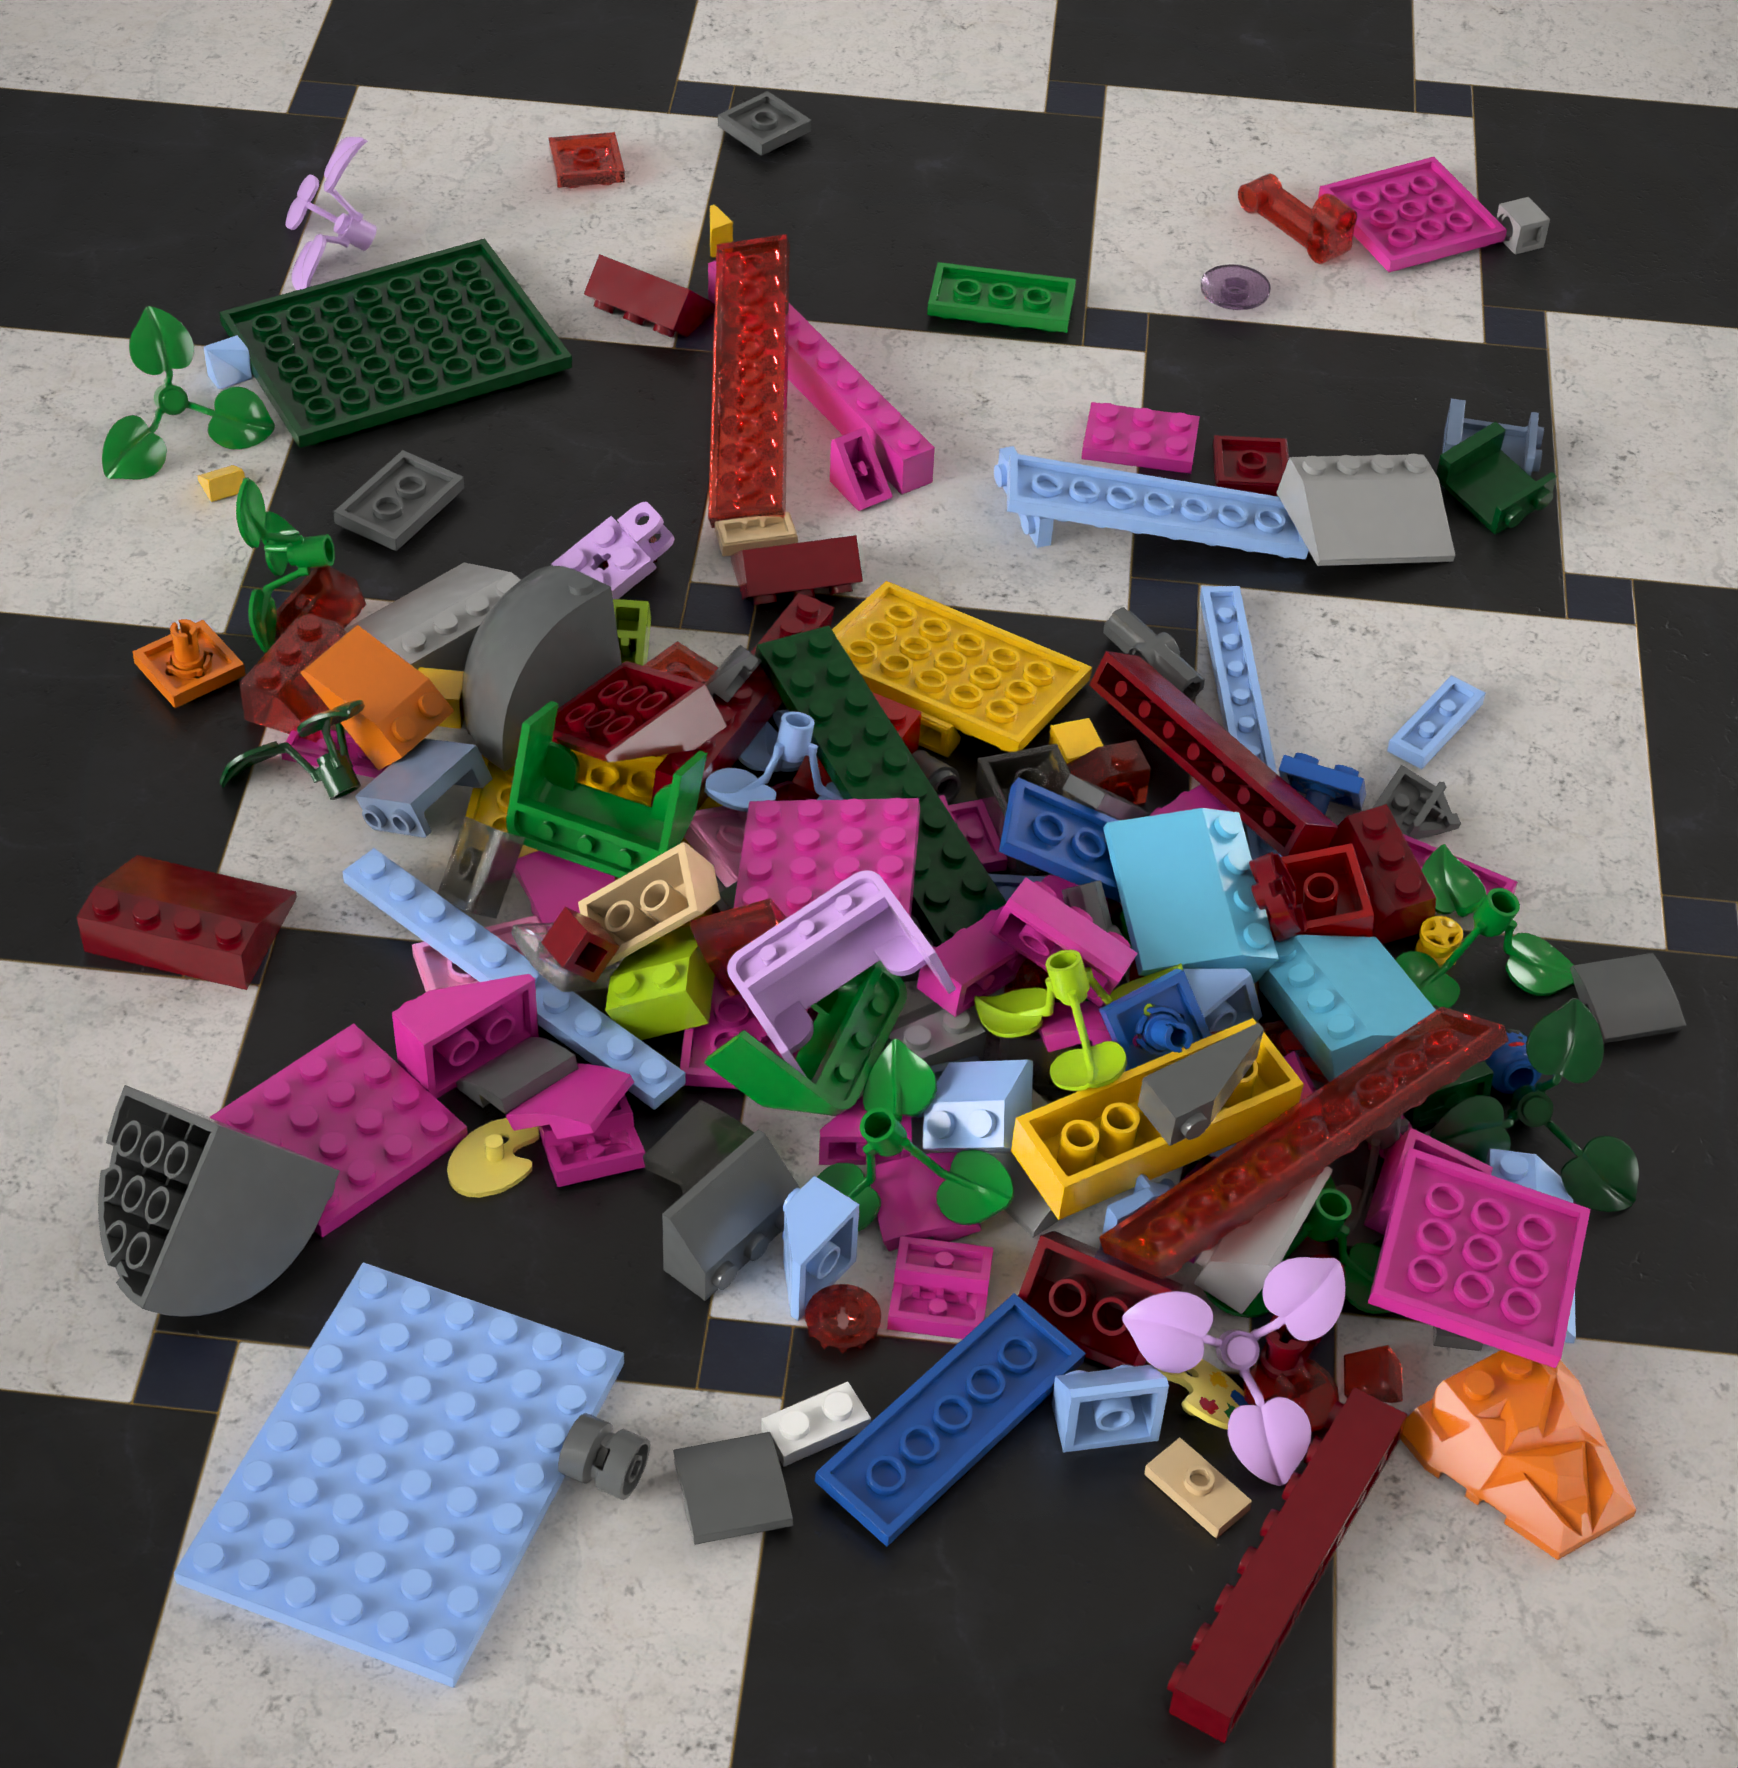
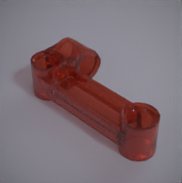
[1238,173,1358,264]

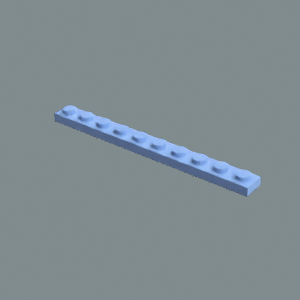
[1200,586,1283,860]
[342,848,686,1110]

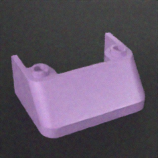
[727,870,956,1077]

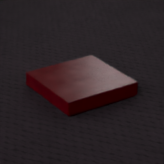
[1212,435,1289,496]

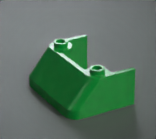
[506,701,707,878]
[704,961,907,1116]

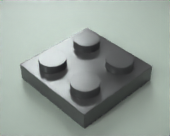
[718,91,812,156]

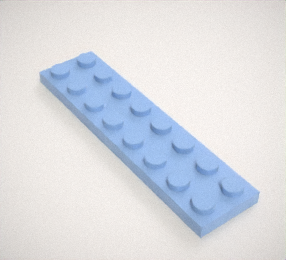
[1007,453,1309,560]

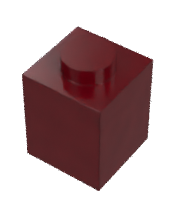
[541,906,620,983]

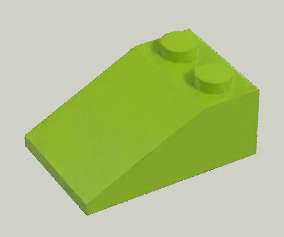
[605,919,720,1040]

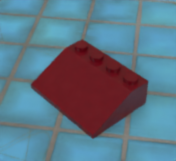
[552,661,727,763]
[77,855,297,990]

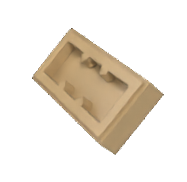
[715,512,798,556]
[1144,1437,1252,1539]

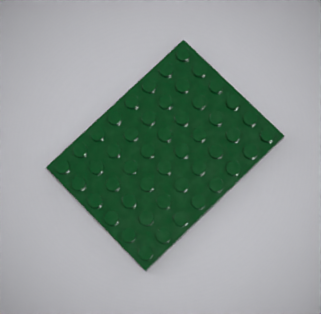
[219,238,572,448]

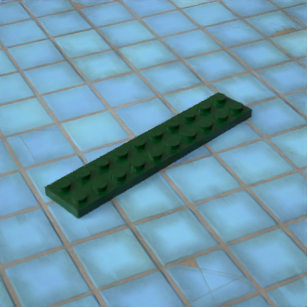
[755,625,1006,947]

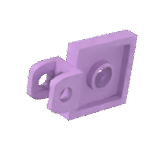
[551,502,675,599]

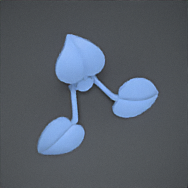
[704,712,844,812]

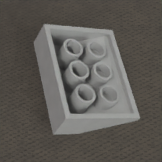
[1277,454,1455,566]
[340,562,521,671]

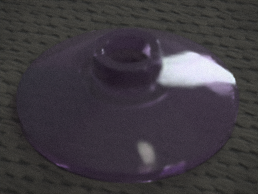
[1200,264,1271,310]

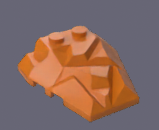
[1400,1350,1636,1560]

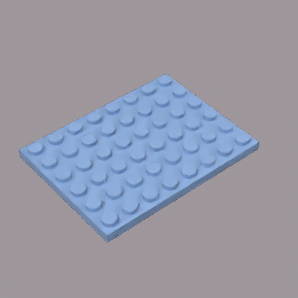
[174,1262,624,1688]

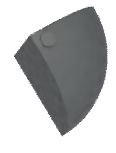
[462,565,622,771]
[98,1085,340,1317]

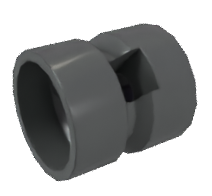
[558,1413,650,1500]

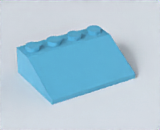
[1103,808,1279,984]
[1258,935,1458,1091]

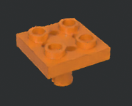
[132,619,246,708]

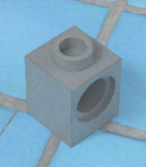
[1496,197,1550,255]

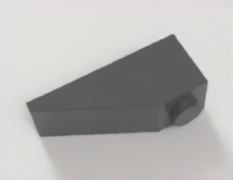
[1138,1023,1264,1146]

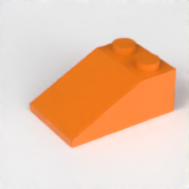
[300,625,454,771]

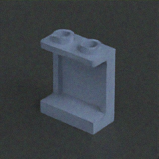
[1442,398,1544,477]
[355,738,493,838]

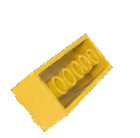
[1011,1018,1304,1220]

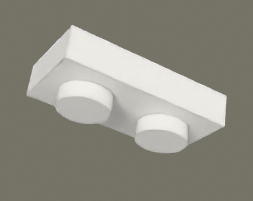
[761,1382,871,1467]

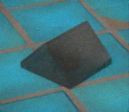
[437,816,525,919]

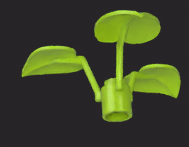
[975,950,1183,1091]

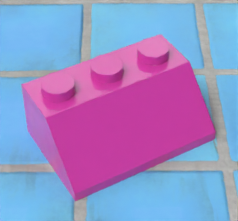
[989,877,1137,1007]

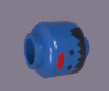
[1478,1029,1542,1094]

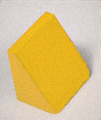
[710,205,733,257]
[197,465,245,502]
[918,710,961,757]

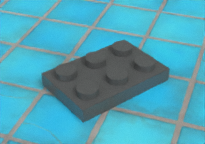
[333,450,465,551]

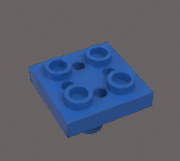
[1279,753,1366,815]
[1099,969,1211,1071]

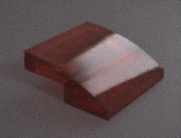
[690,898,787,996]

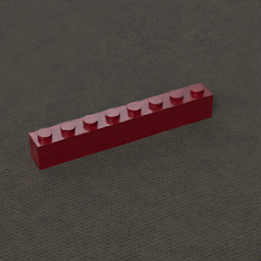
[651,593,834,810]
[1089,651,1338,857]
[1167,1387,1407,1744]

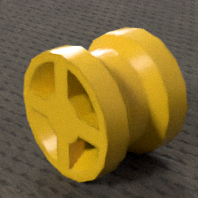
[1415,916,1463,967]

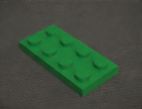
[927,262,1076,333]

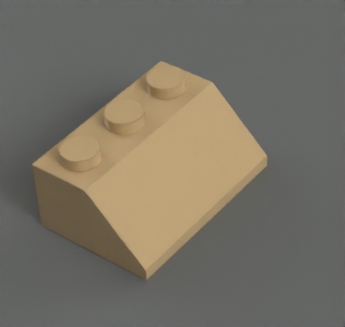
[578,842,721,968]

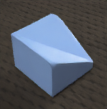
[204,335,253,389]

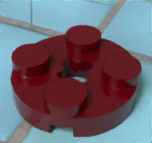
[1249,852,1307,942]

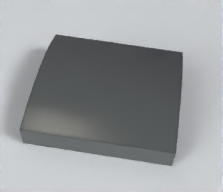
[1570,953,1686,1043]
[456,1037,578,1114]
[673,1432,793,1545]

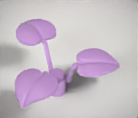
[286,137,377,290]
[1122,1257,1346,1486]

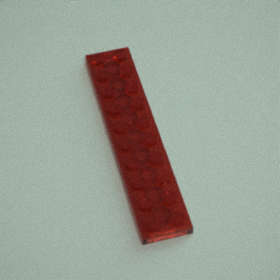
[708,234,790,528]
[1099,1007,1509,1279]

